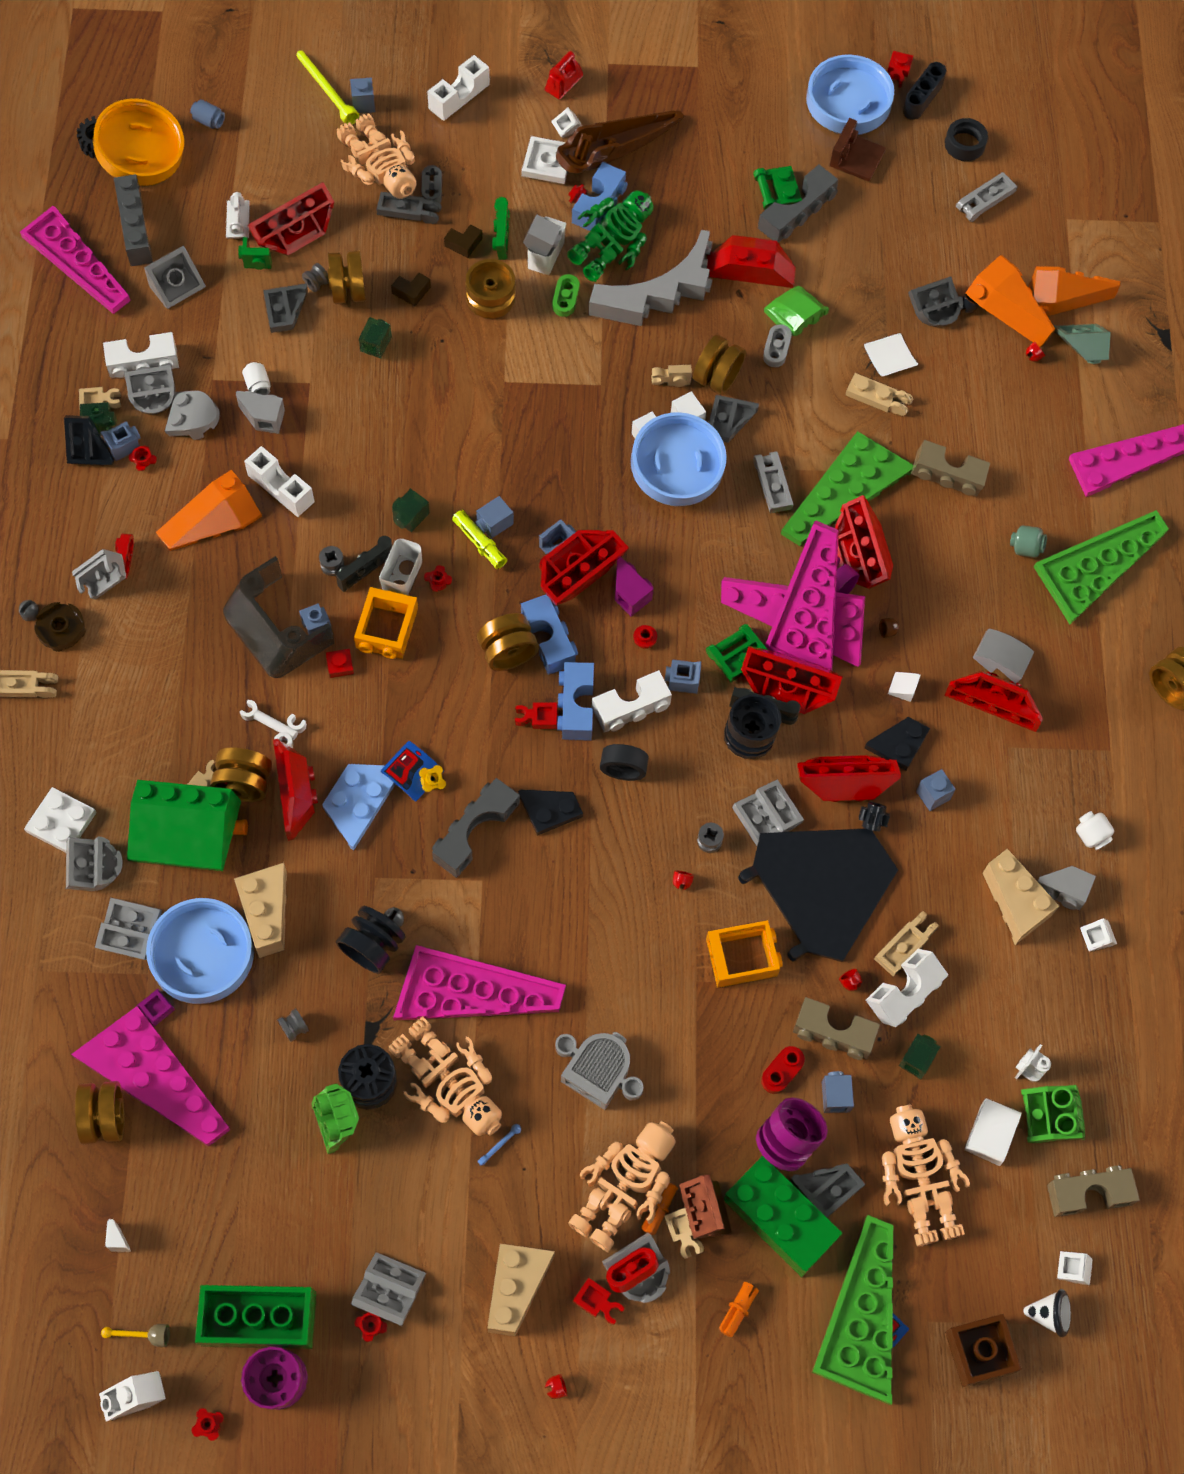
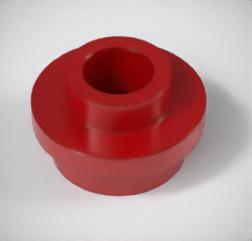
[568,184,588,204]
[633,625,658,649]

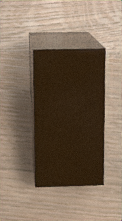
[444,224,483,258]
[391,273,431,306]

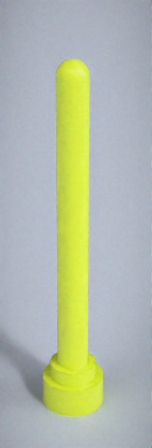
[297,51,359,125]

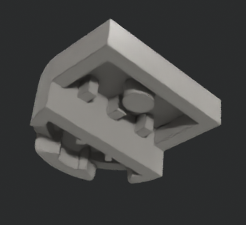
[124,365,176,414]
[165,391,220,440]
[66,836,122,891]
[602,1233,670,1303]

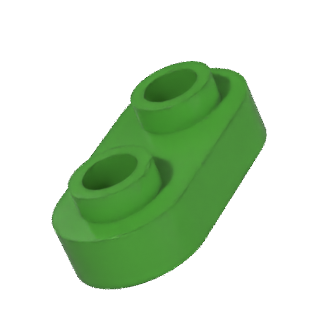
[553,274,580,317]

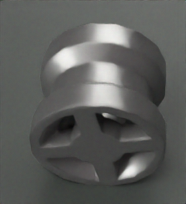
[302,263,329,292]
[319,546,344,576]
[697,823,724,853]
[277,1009,309,1042]

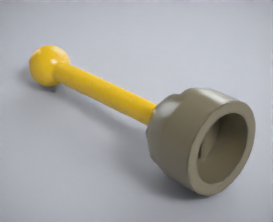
[101,1324,170,1347]

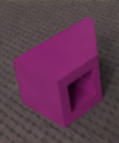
[615,557,653,617]

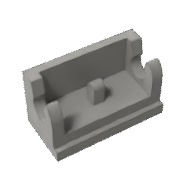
[72,549,126,600]

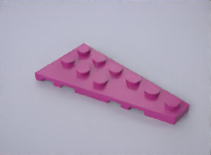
[71,1006,230,1147]

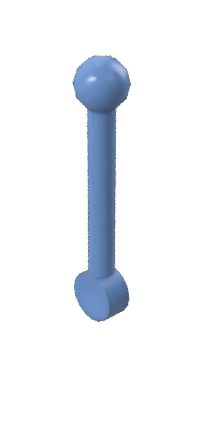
[478,1124,521,1166]

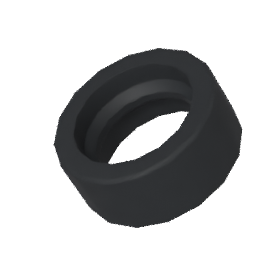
[945,118,988,161]
[600,744,649,781]

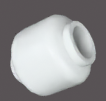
[1076,811,1114,850]

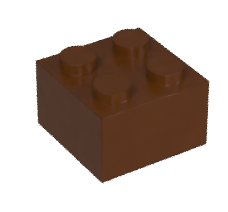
[945,1314,1022,1388]

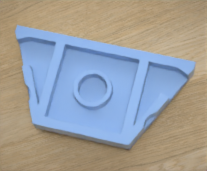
[322,764,395,850]

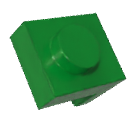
[238,237,272,270]

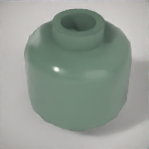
[1010,525,1047,558]

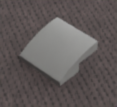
[973,629,1034,684]
[732,779,804,846]
[95,898,162,960]
[351,1252,426,1326]

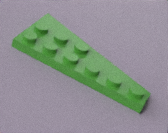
[781,431,913,546]
[1034,510,1169,624]
[812,1215,893,1405]

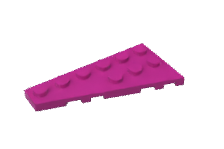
[765,520,839,671]
[721,577,865,667]
[393,945,566,1021]

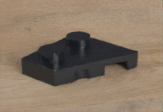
[64,415,114,465]
[865,717,930,771]
[518,790,583,836]

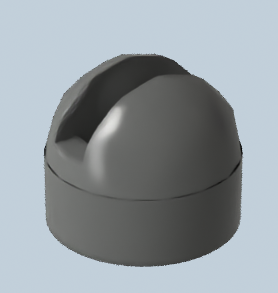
[19,600,40,621]
[384,907,404,928]

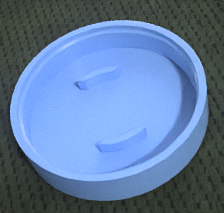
[806,55,894,134]
[631,412,726,506]
[146,898,254,1004]

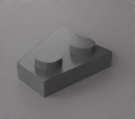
[263,284,308,333]
[709,395,759,443]
[790,1163,865,1218]

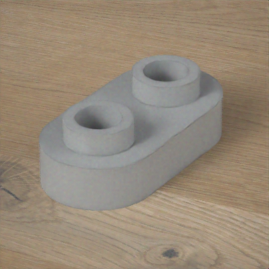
[763,324,792,367]

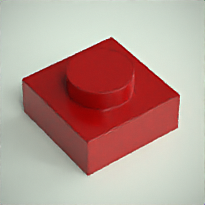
[326,648,354,678]

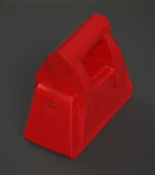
[544,51,583,100]

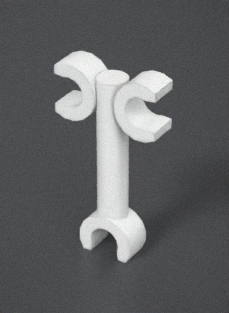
[240,700,307,748]

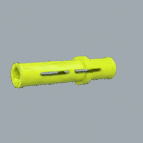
[452,510,508,569]

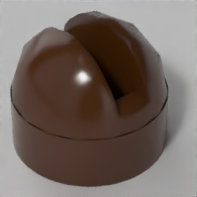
[879,618,899,638]

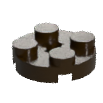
[34,602,86,652]

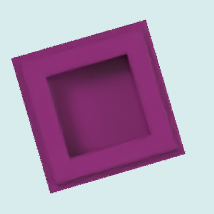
[137,989,175,1027]

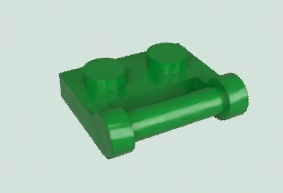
[753,166,802,210]
[706,624,768,682]

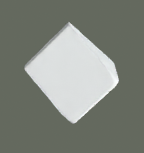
[551,108,582,138]
[888,672,920,702]
[1080,918,1117,952]
[105,1219,131,1252]
[1057,1251,1092,1285]

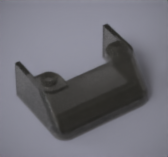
[223,556,334,678]

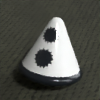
[1024,1289,1071,1338]

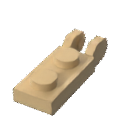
[845,373,913,416]
[0,670,58,698]
[874,911,939,976]

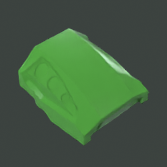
[764,286,829,336]
[311,1084,359,1154]
[1021,1085,1085,1143]

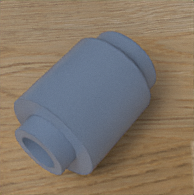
[190,99,225,129]

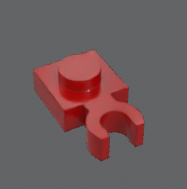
[887,51,914,88]
[515,702,558,729]
[573,1277,624,1325]

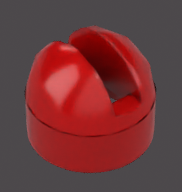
[1025,341,1046,362]
[673,870,694,890]
[839,969,862,991]
[545,1374,567,1399]

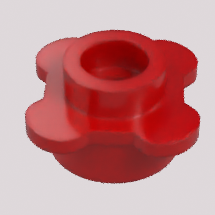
[129,446,157,471]
[424,565,452,592]
[355,1312,388,1342]
[191,1408,224,1441]

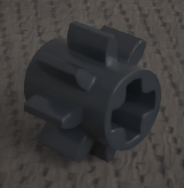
[859,802,890,832]

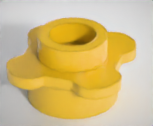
[419,765,446,792]

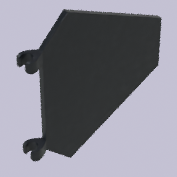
[738,828,898,962]

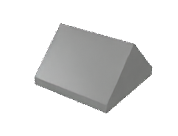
[144,246,206,309]

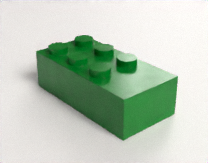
[723,1155,842,1277]
[195,1285,316,1349]

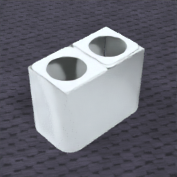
[527,217,566,275]
[379,539,422,595]
[965,1098,1021,1166]

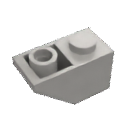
[523,214,561,256]
[236,391,285,434]
[1037,866,1096,910]

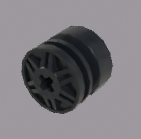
[724,694,781,759]
[336,906,406,974]
[338,1044,397,1110]

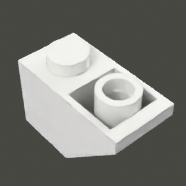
[99,1371,166,1421]

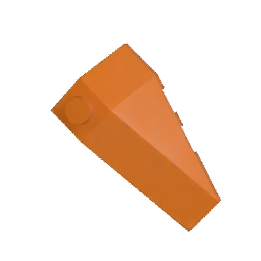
[965,255,1055,347]
[1028,266,1121,316]
[156,470,262,551]

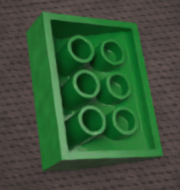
[127,780,241,871]

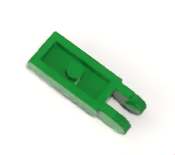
[492,196,510,260]

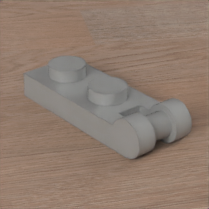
[956,172,1017,222]
[753,451,794,513]

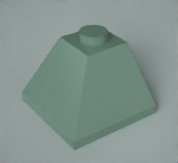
[1054,324,1111,364]

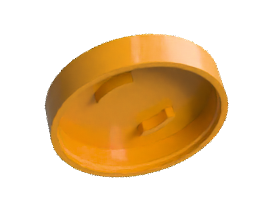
[93,99,184,186]

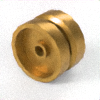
[327,250,366,304]
[466,259,515,319]
[693,335,746,395]
[477,613,539,671]
[1149,646,1184,710]
[210,748,272,802]
[75,1081,124,1144]

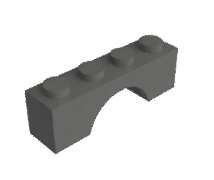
[758,165,839,243]
[114,174,153,266]
[432,778,520,878]

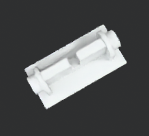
[226,192,250,239]
[1015,1044,1051,1082]

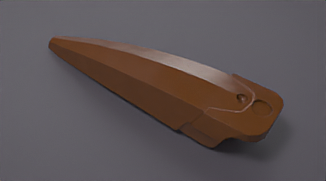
[556,111,685,173]

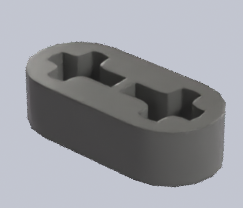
[422,165,442,202]

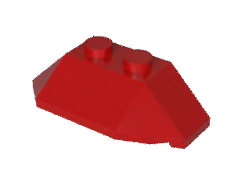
[247,182,335,256]
[707,235,796,288]
[835,495,893,589]
[540,530,629,606]
[741,646,843,714]
[944,670,1043,732]
[273,739,318,841]
[797,755,901,802]

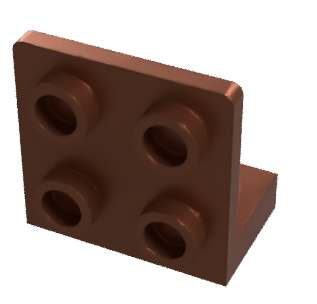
[830,118,886,181]
[679,1175,732,1239]

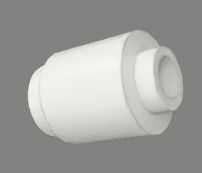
[242,362,271,395]

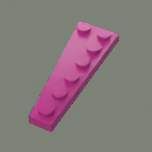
[20,206,130,314]
[1069,424,1184,497]

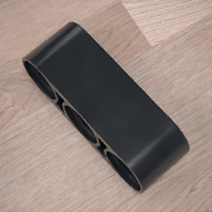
[903,62,947,120]

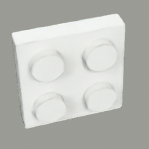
[522,136,568,184]
[24,787,97,853]

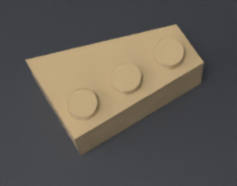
[983,849,1059,945]
[234,863,287,958]
[487,1244,555,1336]

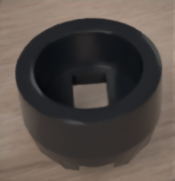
[961,294,979,313]

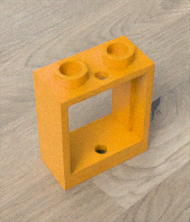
[354,587,418,659]
[706,920,783,988]

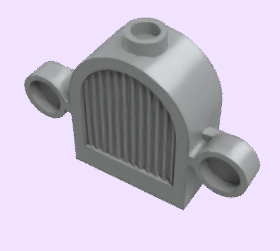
[555,1032,644,1110]

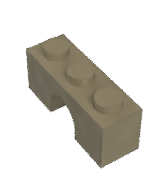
[911,440,990,497]
[793,997,880,1060]
[1047,1165,1139,1217]

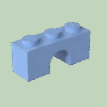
[572,162,628,231]
[521,594,578,675]
[557,662,594,740]

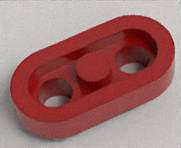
[115,533,134,579]
[761,1046,805,1094]
[606,1247,659,1293]

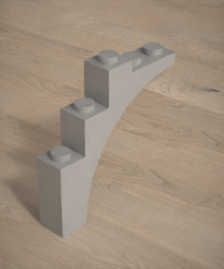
[589,230,713,326]

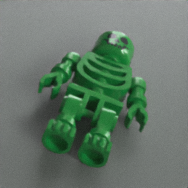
[567,191,654,282]

